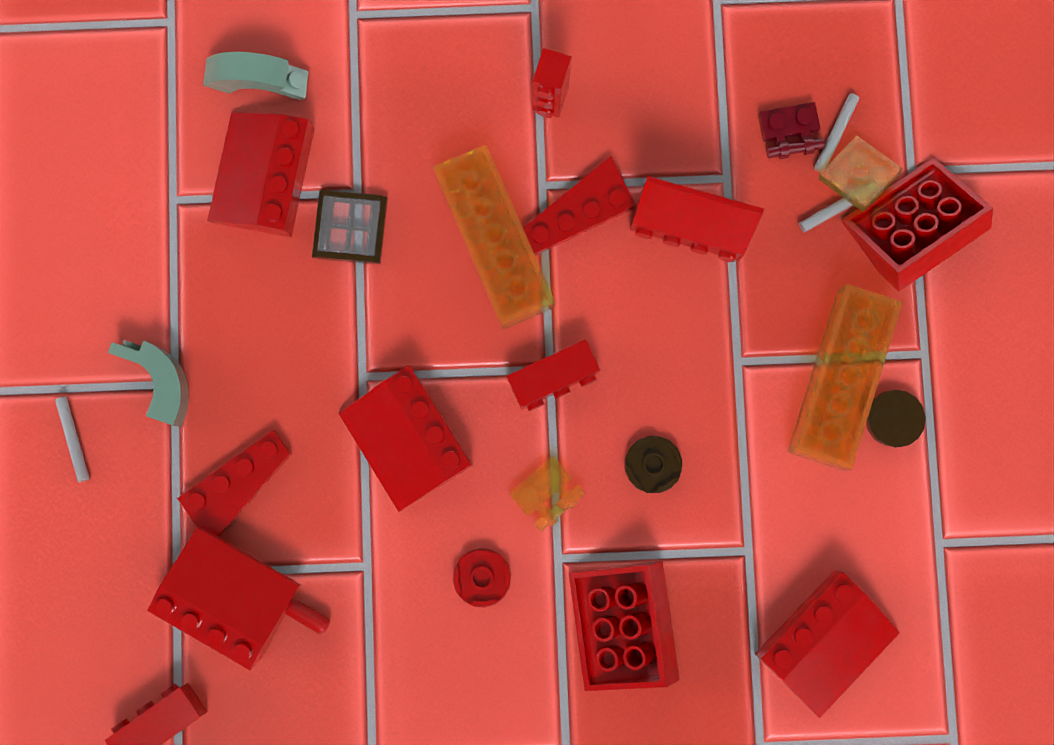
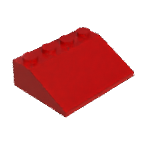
[207,113,315,237]
[842,157,993,292]
[630,176,764,262]
[339,365,473,512]
[147,526,301,670]
[569,561,680,691]
[755,570,900,718]

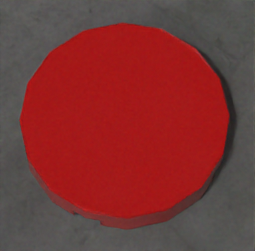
[453,548,511,608]

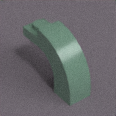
[203,52,309,100]
[108,340,189,427]

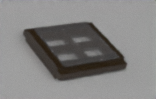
[312,190,388,264]

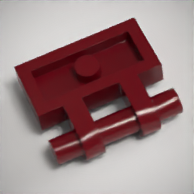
[758,102,825,159]

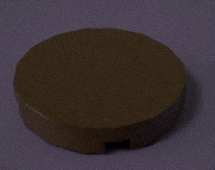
[865,390,926,448]
[624,436,682,493]

